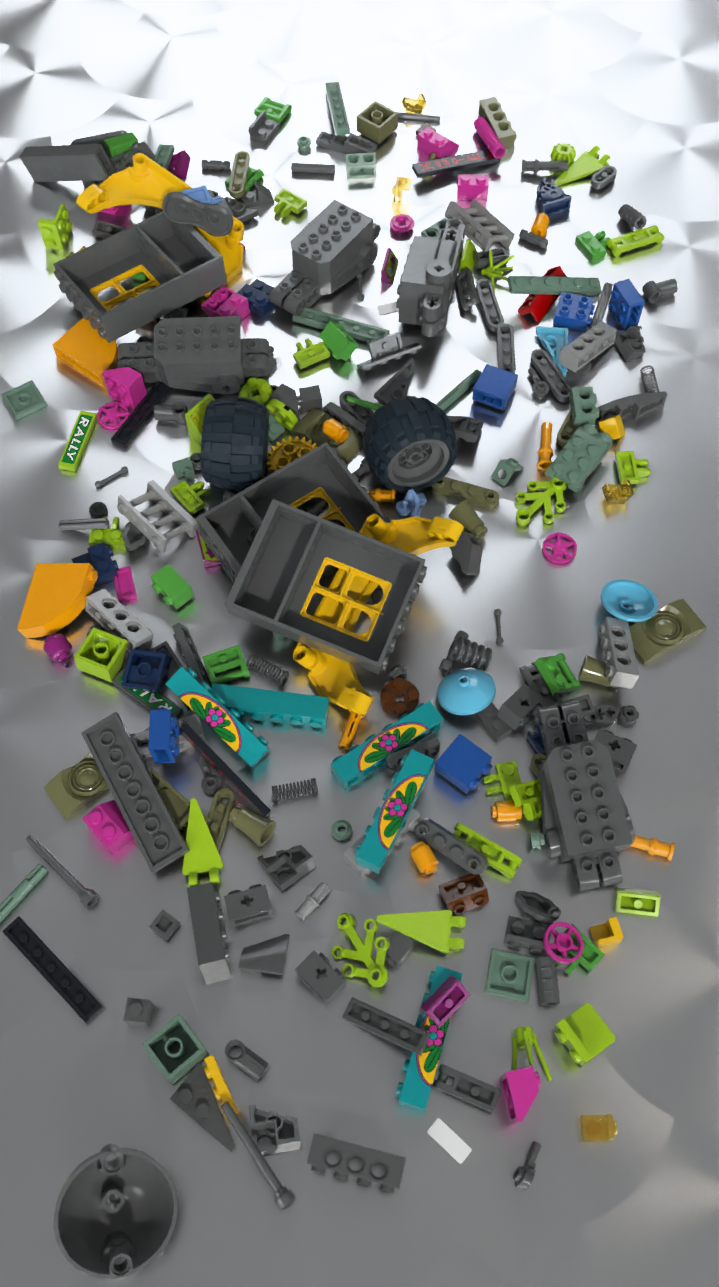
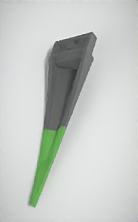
[346,396,484,443]

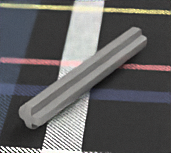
[589,282,613,329]

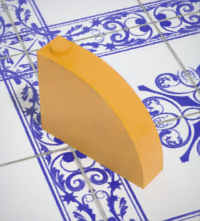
[52,317,118,387]
[17,563,98,638]

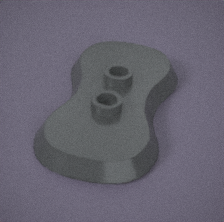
[162,192,233,237]

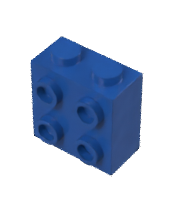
[608,279,645,330]
[553,291,595,333]
[472,364,518,410]
[148,708,180,764]
[434,734,492,794]

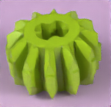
[550,142,576,167]

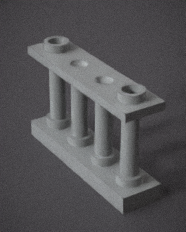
[444,199,516,252]
[117,480,198,553]

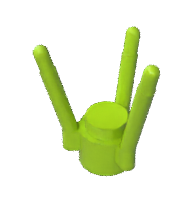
[511,1026,552,1081]

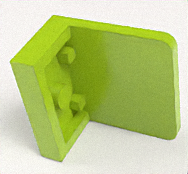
[37,204,73,249]
[553,1003,616,1067]

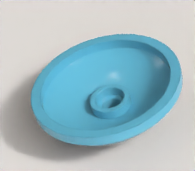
[600,579,658,622]
[437,668,496,715]

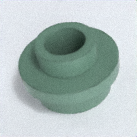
[296,136,311,150]
[331,820,352,841]
[531,828,546,850]

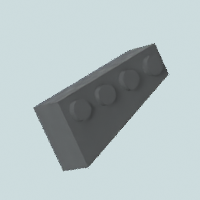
[187,882,232,985]

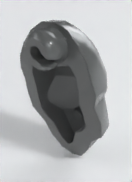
[122,522,147,551]
[515,891,561,923]

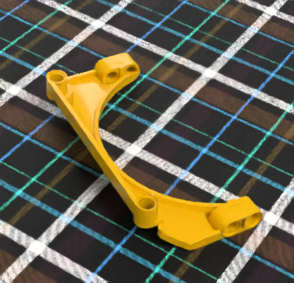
[76,153,244,298]
[293,514,464,716]

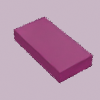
[114,566,138,603]

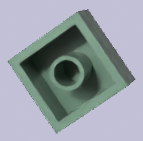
[142,1014,209,1084]

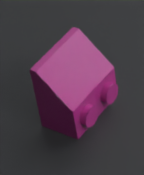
[417,127,459,159]
[457,174,489,200]
[82,800,133,855]
[500,1066,541,1125]

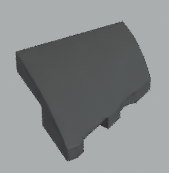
[615,326,645,361]
[257,845,316,891]
[238,934,290,975]
[249,1105,301,1156]

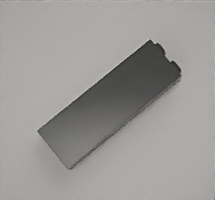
[19,144,115,182]

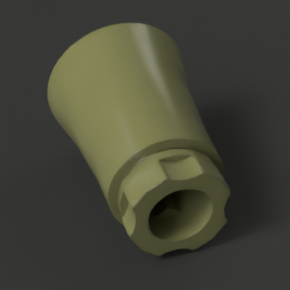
[449,500,488,540]
[578,655,618,689]
[228,804,276,846]

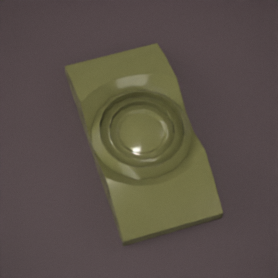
[290,408,363,464]
[629,599,706,664]
[44,752,110,820]
[149,768,210,842]

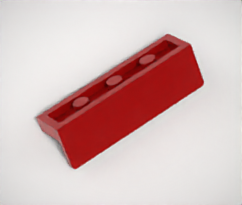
[517,266,567,322]

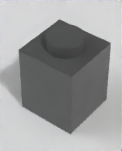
[297,385,323,412]
[385,931,415,967]
[123,998,154,1027]

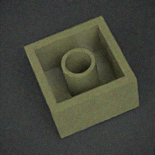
[356,101,398,144]

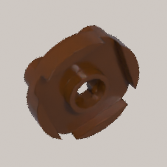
[380,678,419,718]

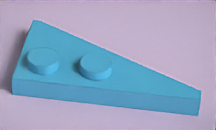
[536,326,568,378]

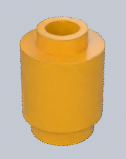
[531,213,550,237]
[323,418,349,443]
[491,801,522,822]
[410,841,439,874]

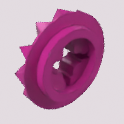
[390,214,415,234]

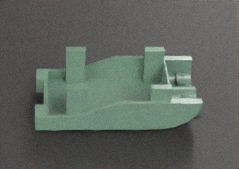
[545,424,613,492]

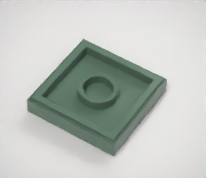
[1,380,48,420]
[484,948,535,1002]

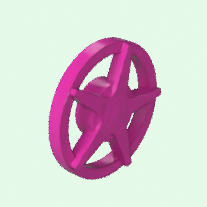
[97,402,129,430]
[542,532,577,564]
[543,922,584,964]

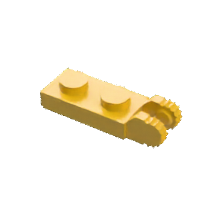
[203,1055,239,1118]

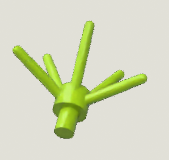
[481,250,515,291]

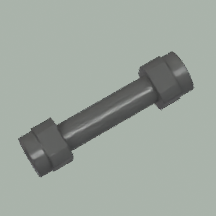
[439,630,469,674]

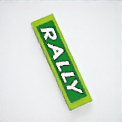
[58,411,97,472]

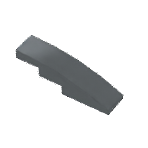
[315,130,378,154]
[596,391,667,422]

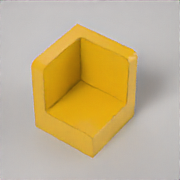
[598,414,626,440]
[589,917,624,948]

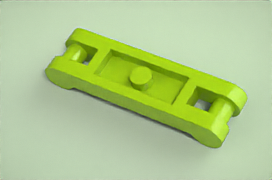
[606,225,664,257]
[453,823,522,879]

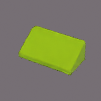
[459,238,477,273]
[615,887,661,917]

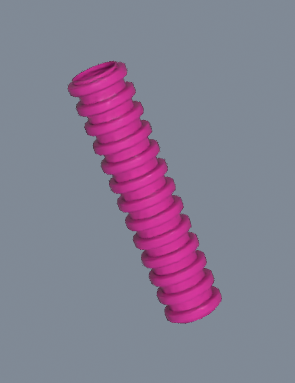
[473,117,506,159]

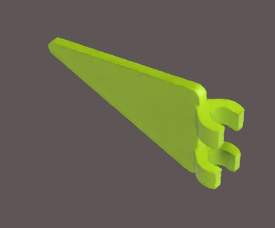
[554,145,611,186]
[182,798,224,887]
[376,910,466,953]

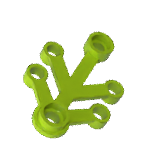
[515,477,567,525]
[331,913,390,987]

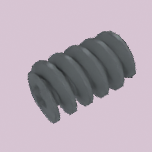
[448,636,492,671]

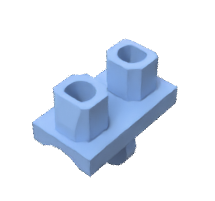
[395,489,427,518]

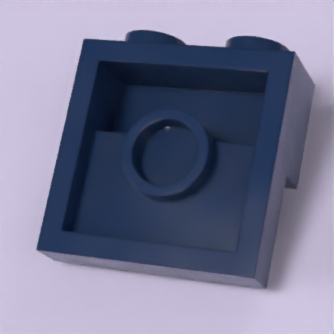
[237,278,275,316]
[72,542,119,587]
[121,647,172,693]

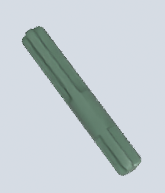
[436,369,482,411]
[0,864,48,923]

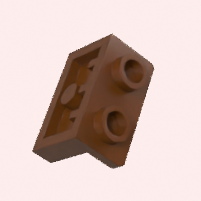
[438,873,489,916]

